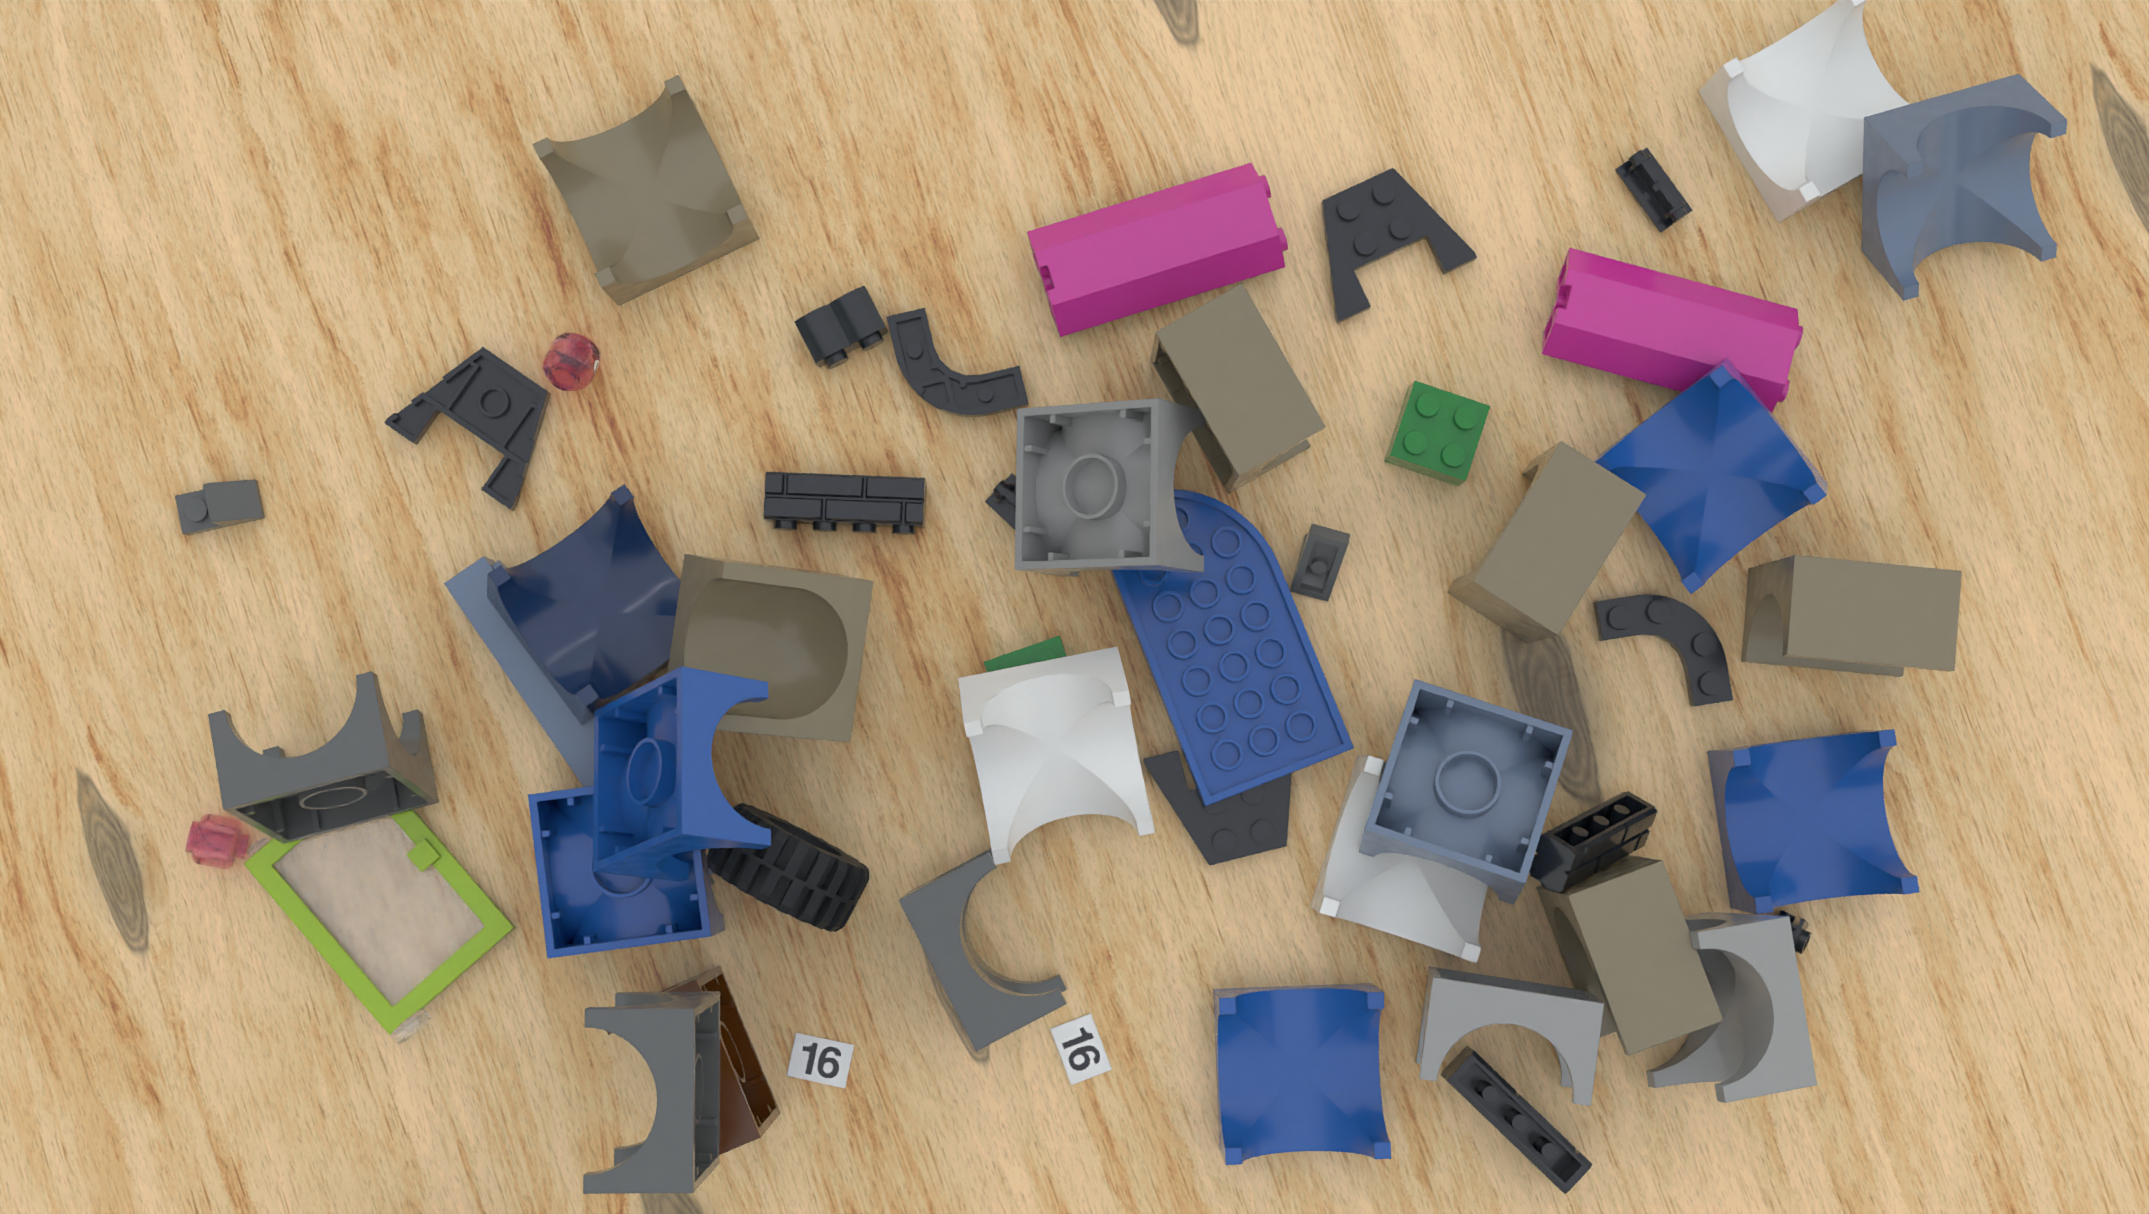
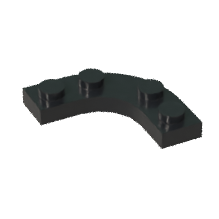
[887,308,1029,417]
[1593,595,1733,707]

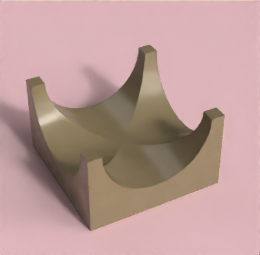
[533,75,760,306]

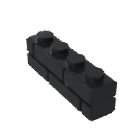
[763,472,927,535]
[1529,791,1657,892]
[1440,1046,1593,1194]

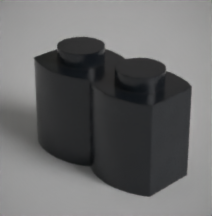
[795,286,889,369]

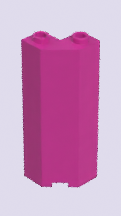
[1027,163,1288,337]
[1542,248,1803,413]

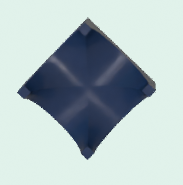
[487,484,680,725]

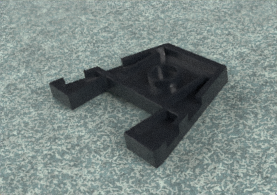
[1321,168,1477,324]
[384,347,551,511]
[1143,750,1292,866]

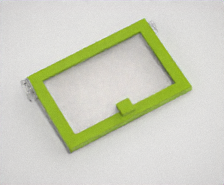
[244,810,516,1044]

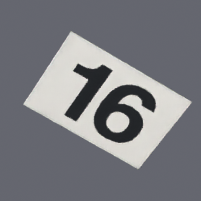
[1050,1013,1112,1085]
[787,1033,854,1088]

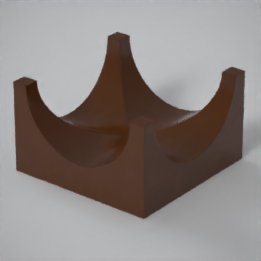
[607,966,780,1155]

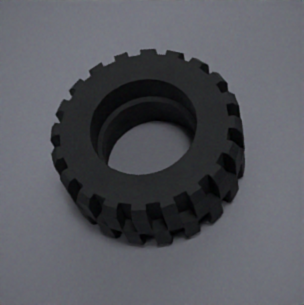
[707,803,870,932]

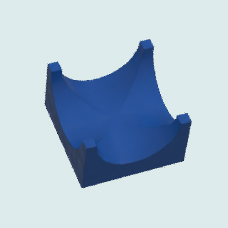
[1594,358,1828,594]
[593,666,771,882]
[1707,729,1920,914]
[528,786,725,959]
[1213,983,1391,1165]

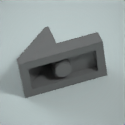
[175,479,265,536]
[1290,523,1350,602]

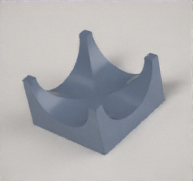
[1861,74,2067,301]
[1359,679,1573,905]

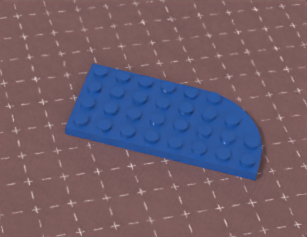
[1110,489,1354,807]

